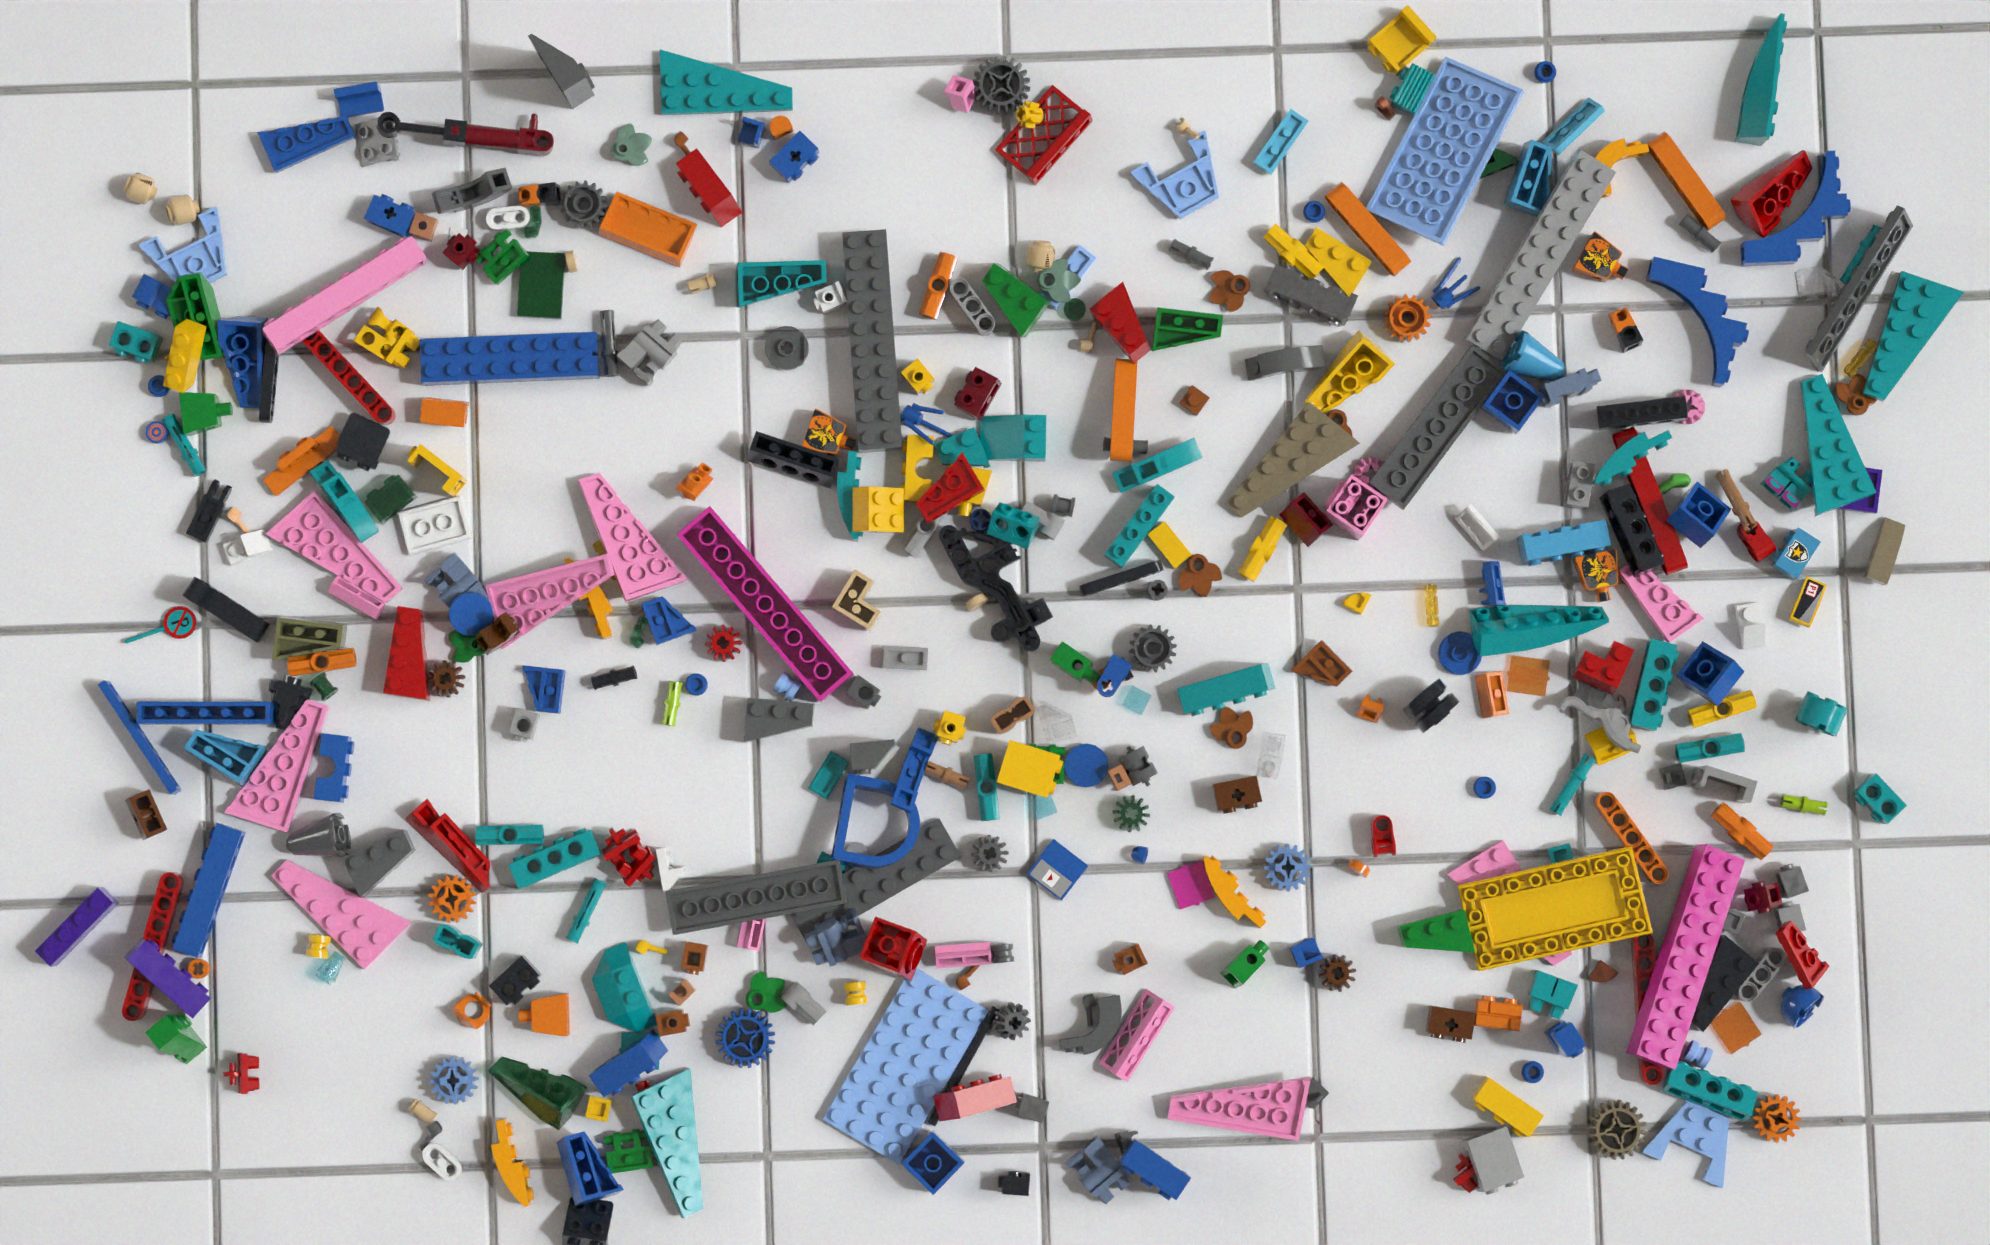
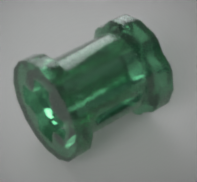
[309,672,339,701]

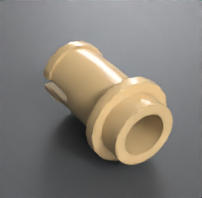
[687,273,717,295]
[408,1099,438,1125]

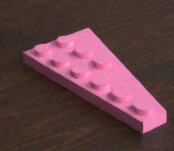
[578,473,687,602]
[266,490,403,603]
[485,553,615,649]
[1167,1077,1310,1141]

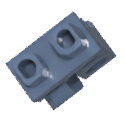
[1539,368,1602,408]
[423,552,489,608]
[805,908,867,967]
[1065,1135,1130,1204]

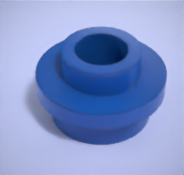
[1534,61,1556,83]
[1521,1061,1544,1083]

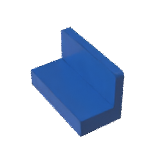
[334,81,384,118]

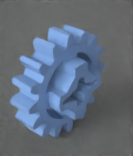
[1263,844,1312,892]
[429,1056,479,1105]

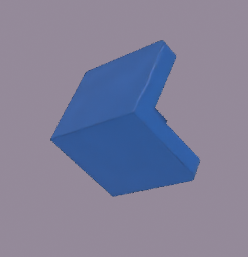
[738,117,765,148]
[1289,938,1324,968]

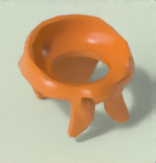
[453,992,491,1029]

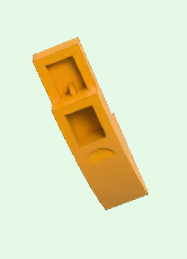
[564,558,614,640]
[1202,855,1266,928]
[491,1118,534,1207]

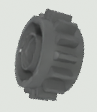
[560,180,608,229]
[1129,624,1177,673]

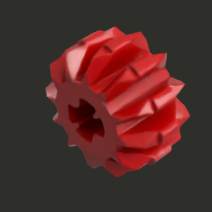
[705,624,743,662]

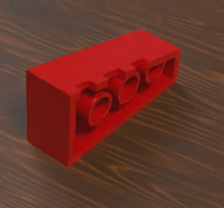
[383,606,430,701]

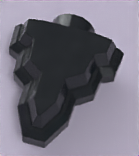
[268,675,313,730]

